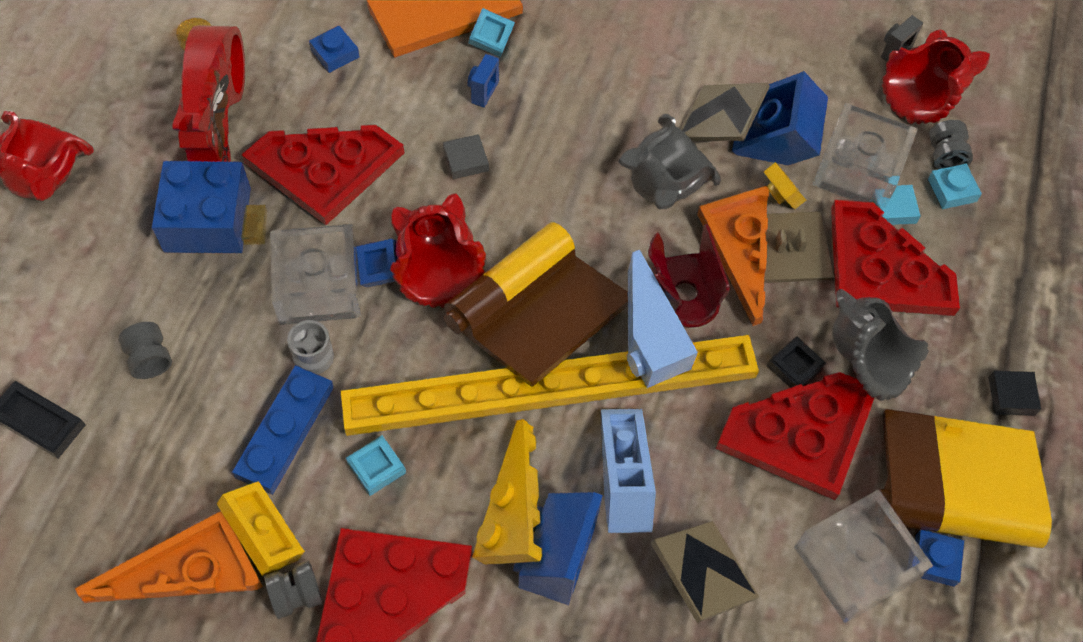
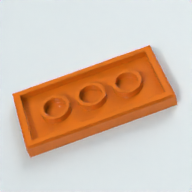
[367,0,523,58]

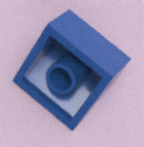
[732,71,828,166]
[513,492,603,605]

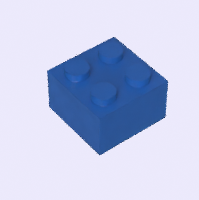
[152,161,251,253]

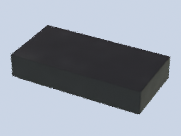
[0,381,86,459]

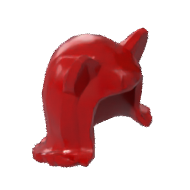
[882,29,990,125]
[0,111,94,201]
[390,193,486,308]

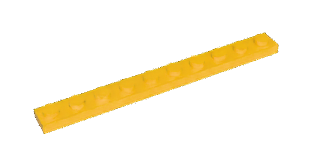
[341,335,759,436]

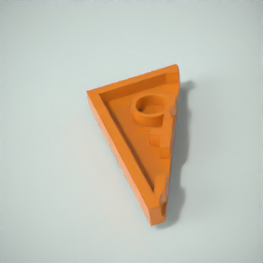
[697,186,769,326]
[75,511,263,603]

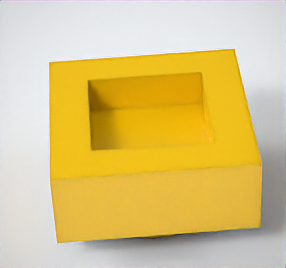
[764,162,807,210]

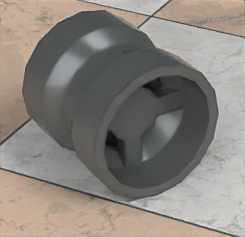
[929,120,973,169]
[118,322,172,379]
[264,560,323,619]

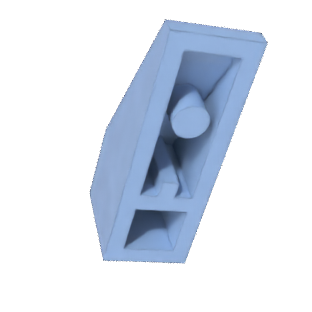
[627,250,698,388]
[600,409,656,533]

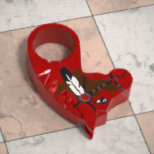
[172,25,245,162]

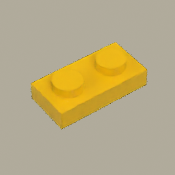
[217,481,305,576]

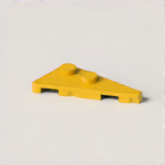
[472,419,542,565]

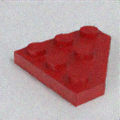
[241,125,405,225]
[831,200,960,316]
[715,372,875,500]
[316,528,472,642]

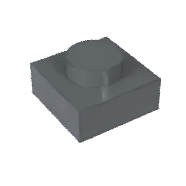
[881,15,923,61]

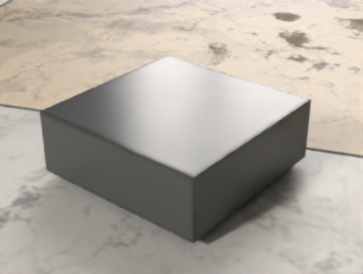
[443,134,489,179]

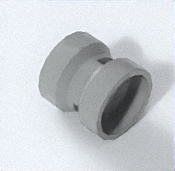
[287,320,334,374]

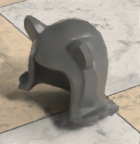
[618,114,721,210]
[832,289,929,401]

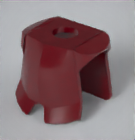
[648,224,730,328]

